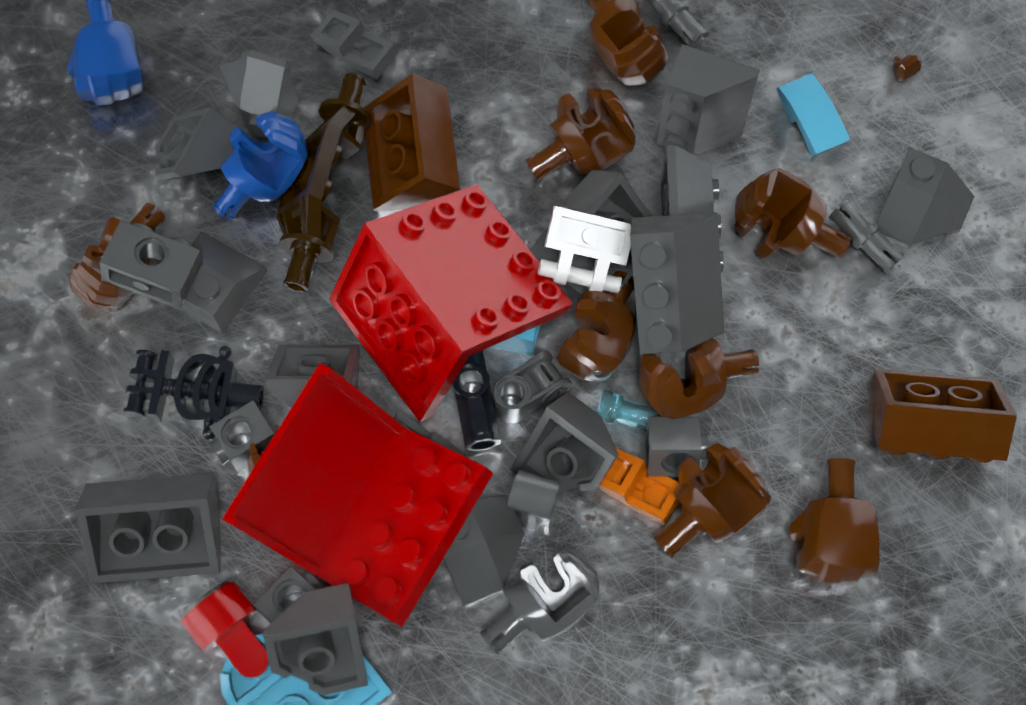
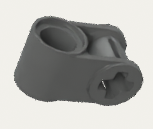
[493,351,573,424]

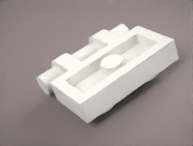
[538,206,631,294]

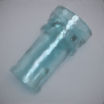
[597,389,658,432]

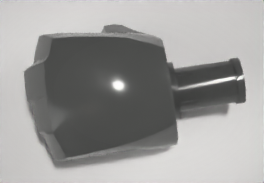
[480,548,600,655]

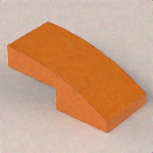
[598,448,679,526]

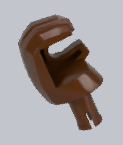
[69,203,166,311]

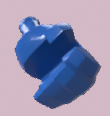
[68,0,143,105]
[213,111,308,221]

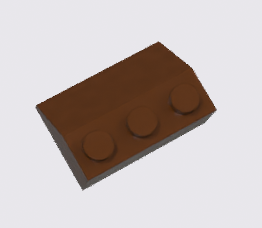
[363,74,460,212]
[873,369,1017,463]

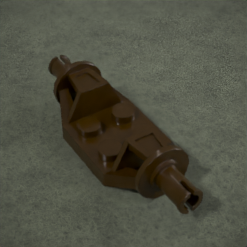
[276,73,372,293]

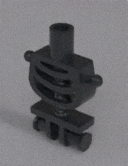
[123,346,264,441]

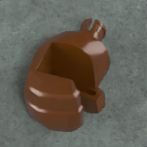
[586,0,668,87]
[525,88,636,181]
[734,168,851,259]
[556,271,635,381]
[639,338,759,419]
[654,443,771,559]
[790,458,880,584]

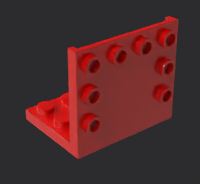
[329,184,573,422]
[222,363,494,628]

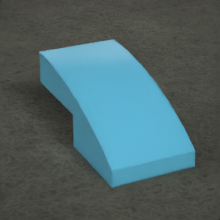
[776,73,850,157]

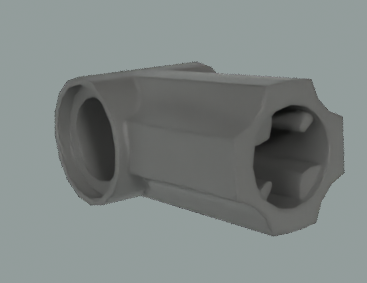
[507,470,561,531]

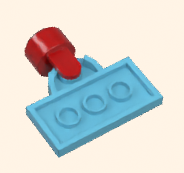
[180,580,392,705]

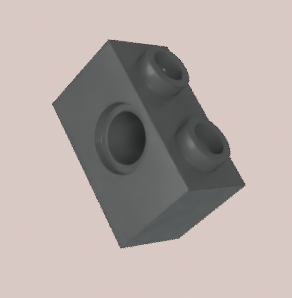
[100,220,200,309]

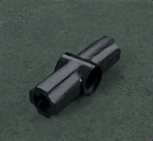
[453,350,501,452]

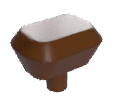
[893,54,921,81]

